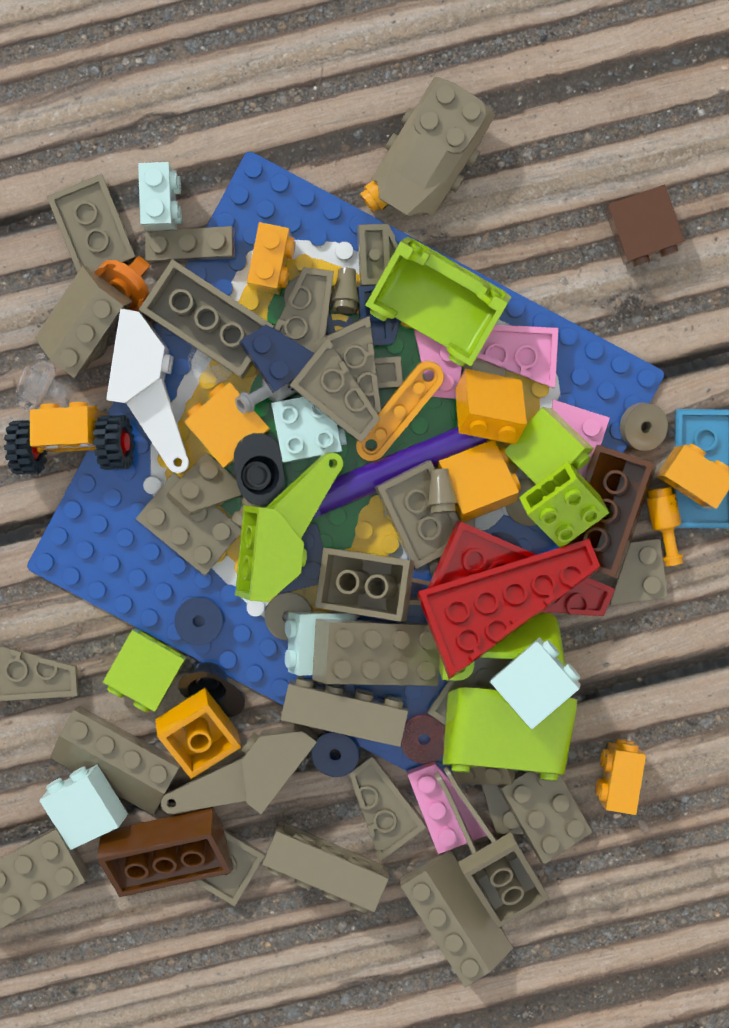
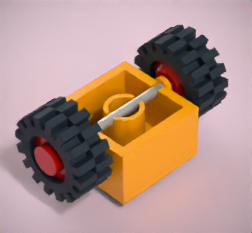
[4,402,135,475]

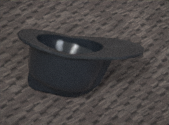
[234,433,285,505]
[178,661,245,717]

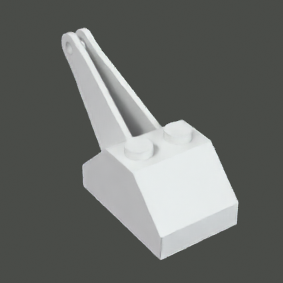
[106,309,189,473]

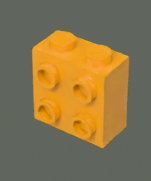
[247,222,296,295]
[455,368,527,444]
[184,382,271,468]
[438,440,521,523]
[595,739,646,815]

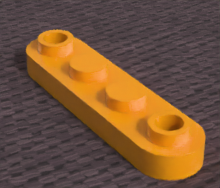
[356,360,444,461]

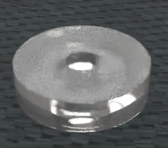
[188,347,233,385]

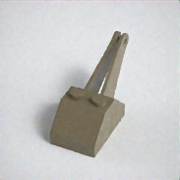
[315,548,430,622]
[161,724,319,814]
[435,766,550,928]

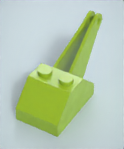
[235,453,343,602]

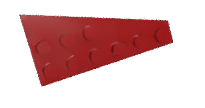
[428,520,615,616]
[417,539,600,680]

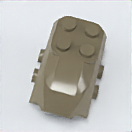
[371,77,495,217]

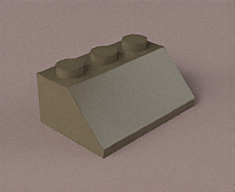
[35,265,133,378]

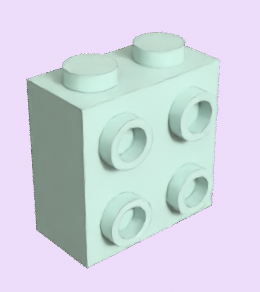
[138,162,182,232]
[271,397,347,463]
[285,611,356,676]
[490,637,581,730]
[39,764,128,850]

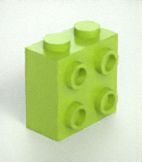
[504,407,594,484]
[519,461,609,548]
[103,628,187,713]

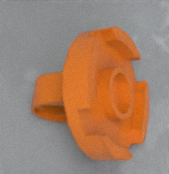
[94,255,151,312]

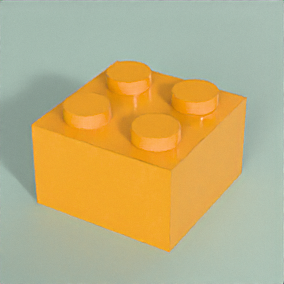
[656,443,729,509]
[155,688,241,779]

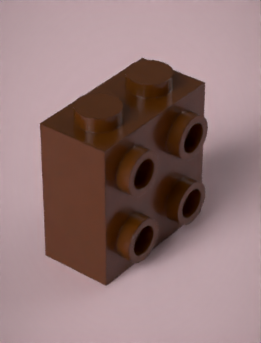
[604,184,685,267]

